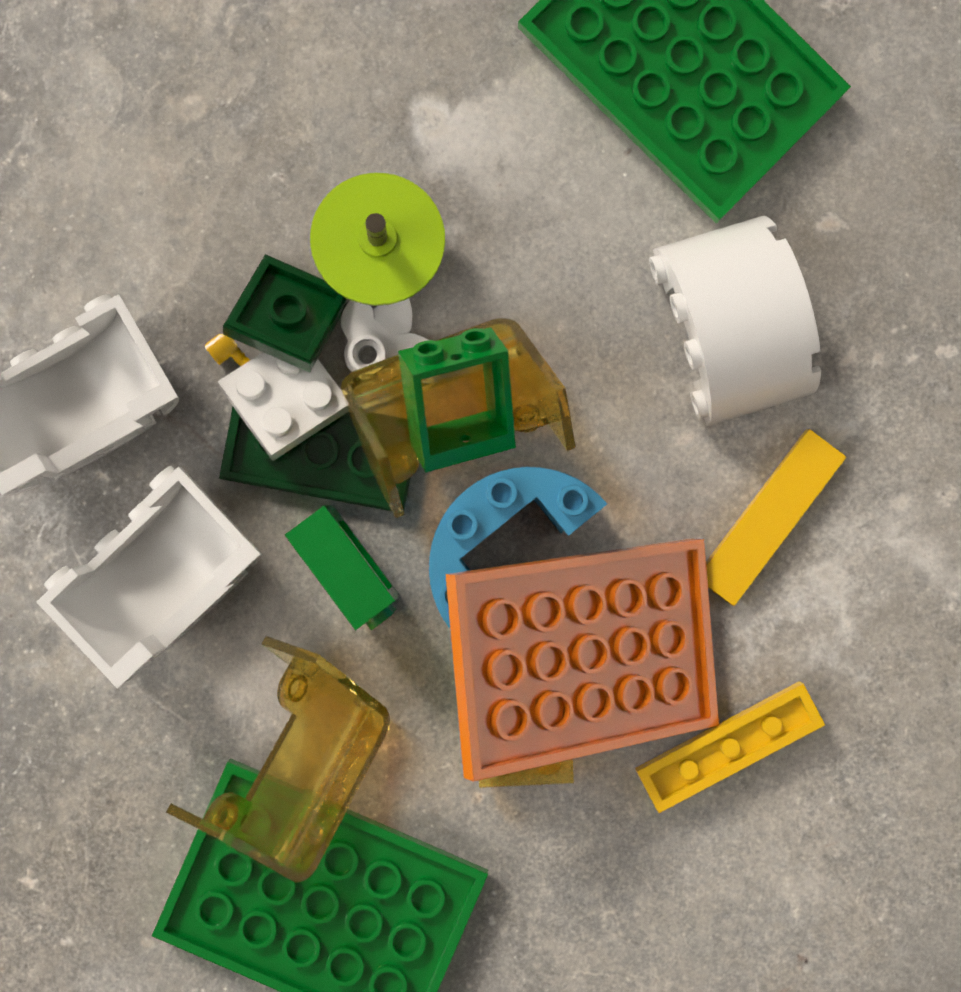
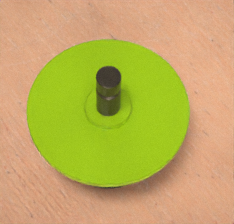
[310,172,445,306]

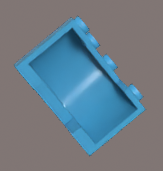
[429,467,607,628]

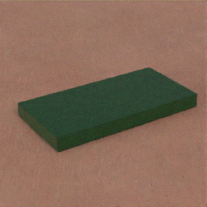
[219,407,415,514]

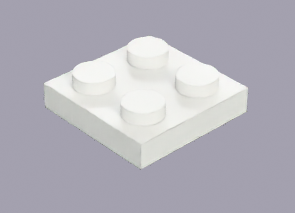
[218,352,351,461]

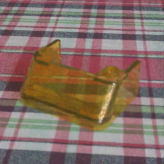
[341,318,576,518]
[166,636,390,882]

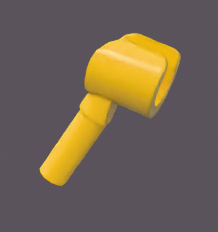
[205,334,251,366]

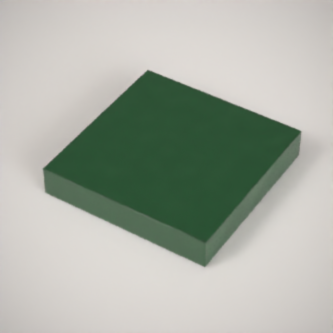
[223,254,349,373]

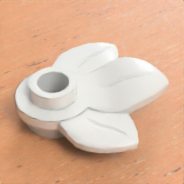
[341,298,428,379]

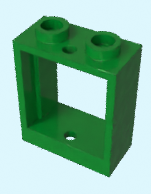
[398,327,516,473]
[285,505,400,631]

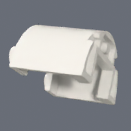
[649,216,821,427]
[0,294,179,495]
[36,466,263,689]

